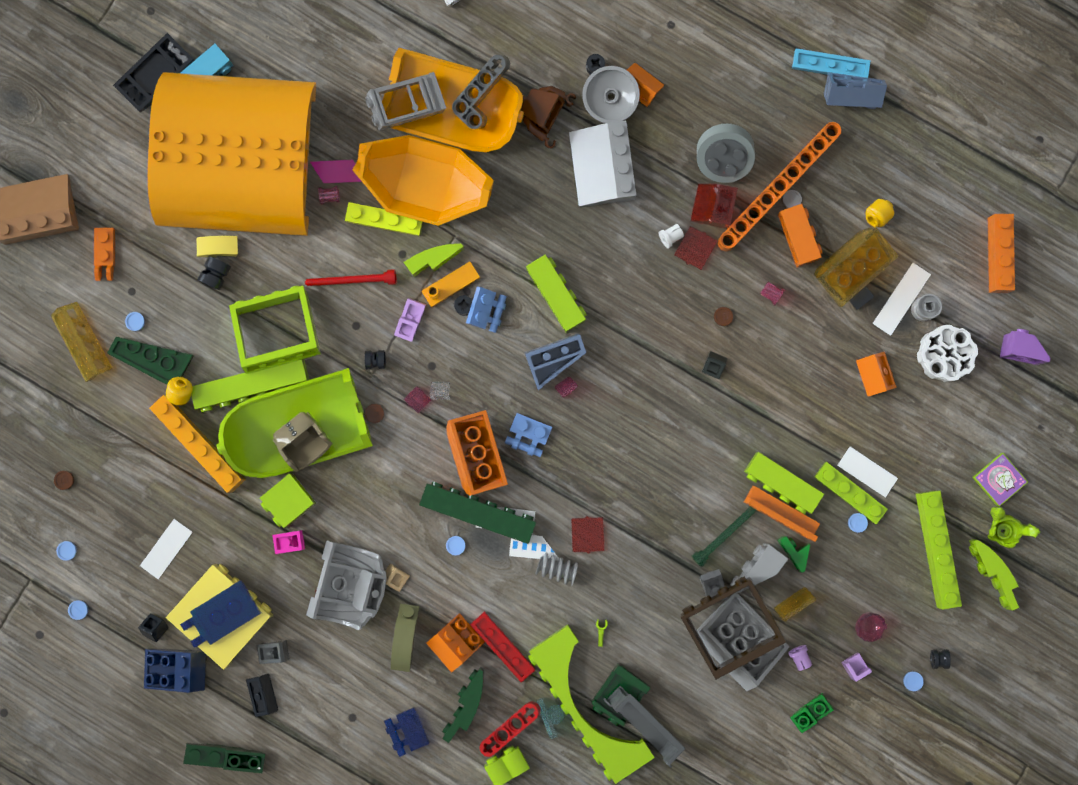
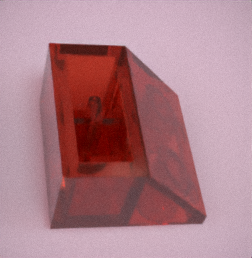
[690,184,738,229]

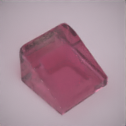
[555,377,578,398]
[403,386,431,413]

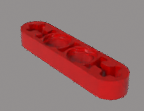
[480,701,541,757]

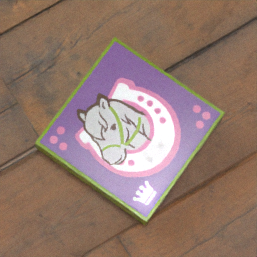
[972,453,1028,507]

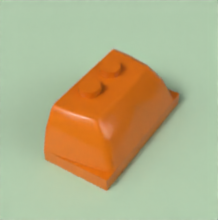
[447,410,508,496]

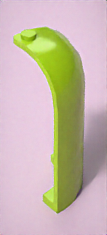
[217,368,373,478]

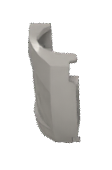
[306,540,386,630]

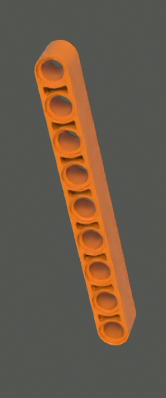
[718,122,841,252]

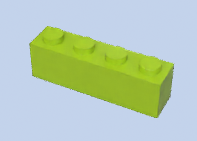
[526,254,587,333]
[744,452,824,515]

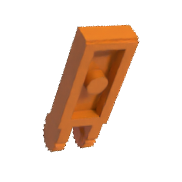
[94,228,115,281]

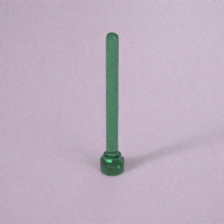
[691,506,757,568]

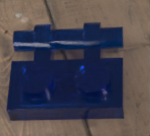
[384,707,430,757]

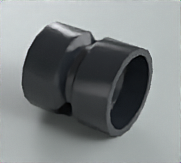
[197,256,231,290]

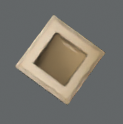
[386,564,410,592]

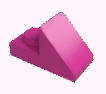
[272,530,306,554]

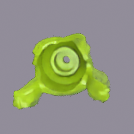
[988,507,1040,548]

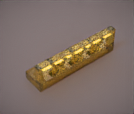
[51,302,112,382]

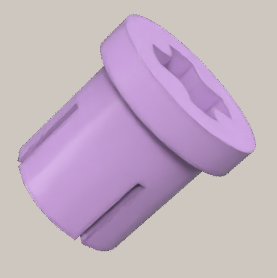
[788,645,812,671]

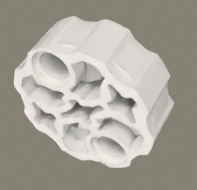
[917,325,978,382]

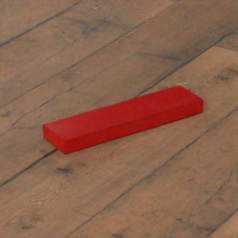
[470,611,536,683]

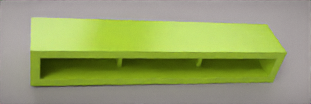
[191,359,309,413]
[916,491,962,610]

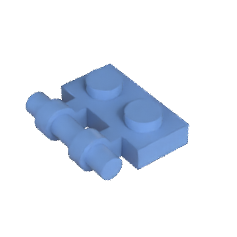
[466,287,507,333]
[505,413,552,457]

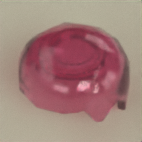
[855,612,887,642]

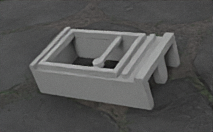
[365,72,446,131]

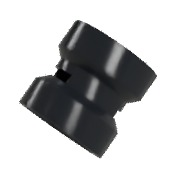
[365,350,386,370]

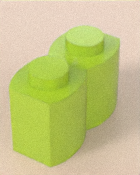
[484,745,530,785]

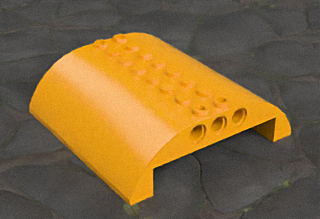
[148,72,316,236]

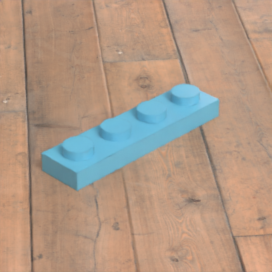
[792,48,871,78]

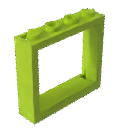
[229,286,321,374]

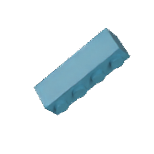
[181,44,234,76]

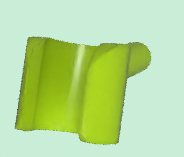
[596,619,608,647]

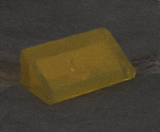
[774,587,816,621]

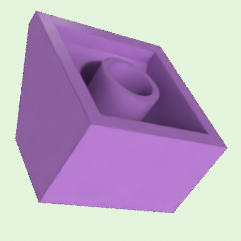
[1000,329,1050,365]

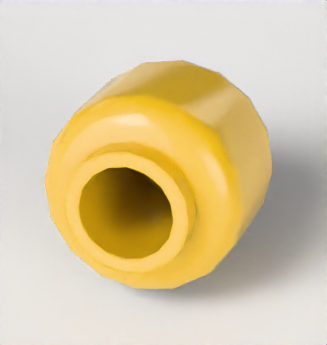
[865,199,894,227]
[166,377,193,405]

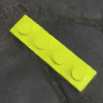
[345,202,423,236]

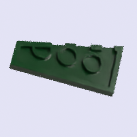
[107,337,194,385]

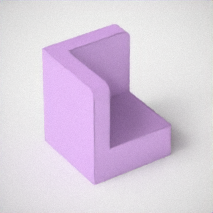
[841,652,872,682]

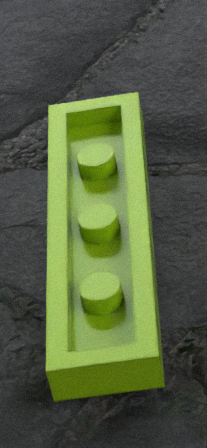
[814,462,888,524]

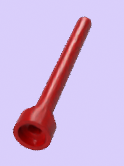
[305,269,397,286]

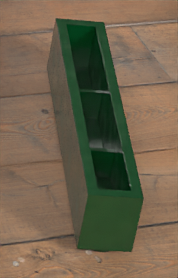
[419,481,536,544]

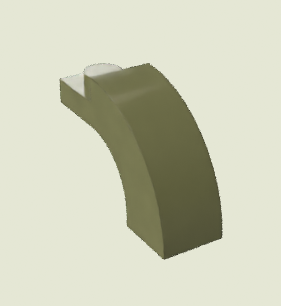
[391,604,419,672]

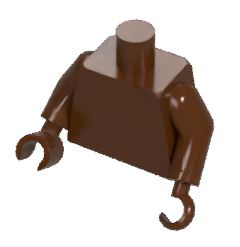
[521,86,576,148]

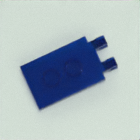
[180,580,261,648]

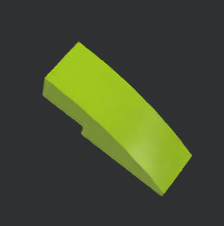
[404,243,464,277]

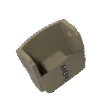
[273,412,333,472]

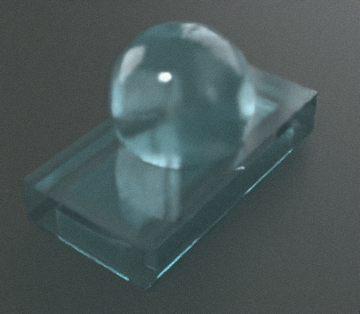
[536,698,565,739]

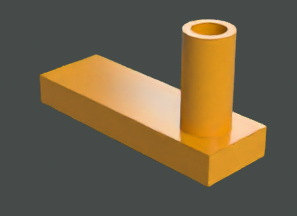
[422,261,480,308]

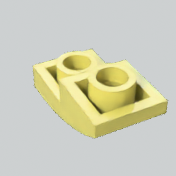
[196,236,238,258]

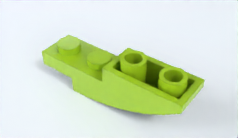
[969,539,1019,611]

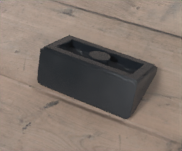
[246,674,278,717]

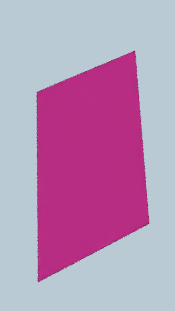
[310,160,362,183]

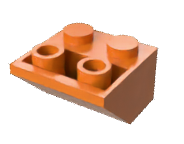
[426,613,485,673]

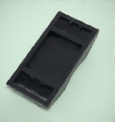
[113,33,194,113]

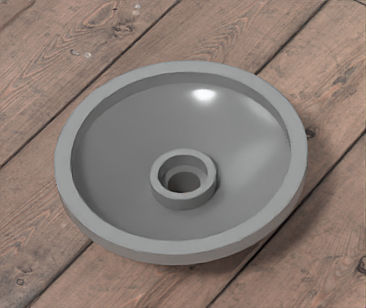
[582,66,640,123]

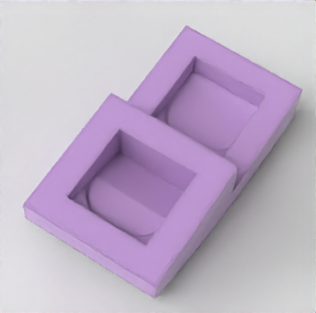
[394,298,426,342]

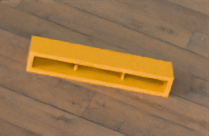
[149,395,246,493]

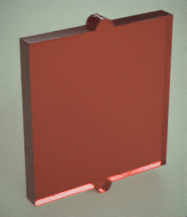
[674,226,717,270]
[571,516,604,554]

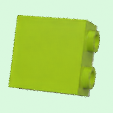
[260,473,317,528]

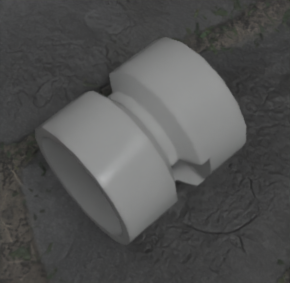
[911,294,942,322]

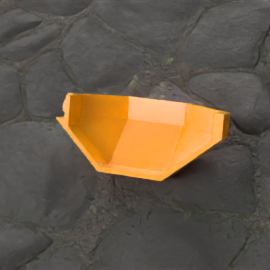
[352,135,494,226]

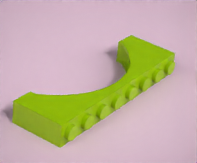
[528,624,654,784]

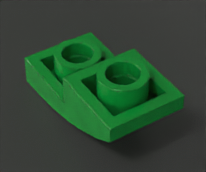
[790,693,834,733]

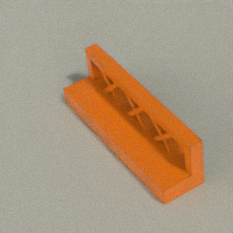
[744,486,820,542]

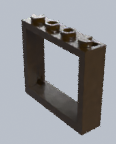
[681,576,786,680]

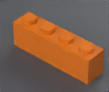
[988,214,1015,293]

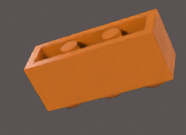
[778,204,822,267]

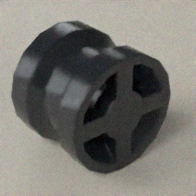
[586,54,605,75]
[454,295,472,316]
[930,649,951,669]

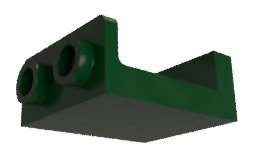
[591,663,650,726]

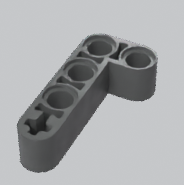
[452,55,511,129]

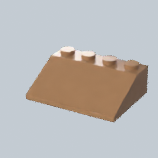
[0,174,79,245]

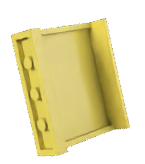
[166,564,273,670]

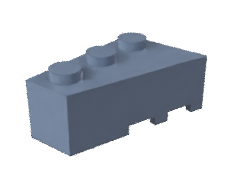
[824,72,887,109]
[525,334,586,390]

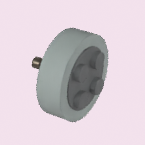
[697,124,755,183]

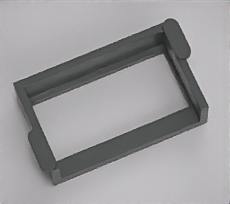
[603,686,686,768]

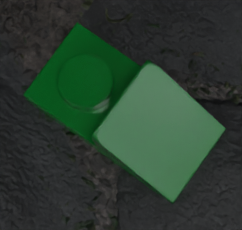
[777,536,810,573]

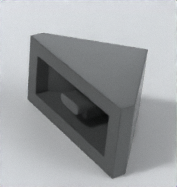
[257,640,289,664]

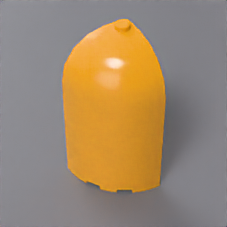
[382,48,524,152]

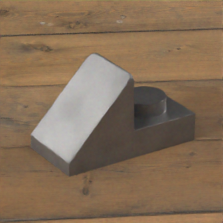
[700,569,727,601]

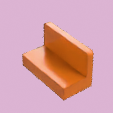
[627,63,664,107]
[856,351,896,396]

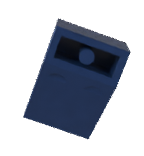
[144,649,206,693]

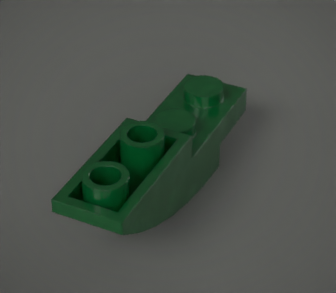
[442,667,484,743]
[183,743,265,773]

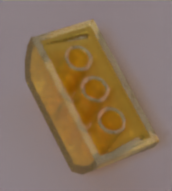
[814,227,899,307]

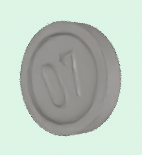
[782,190,802,208]

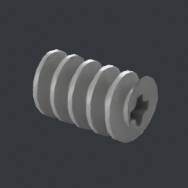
[535,552,578,586]

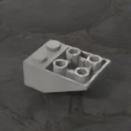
[730,543,788,594]

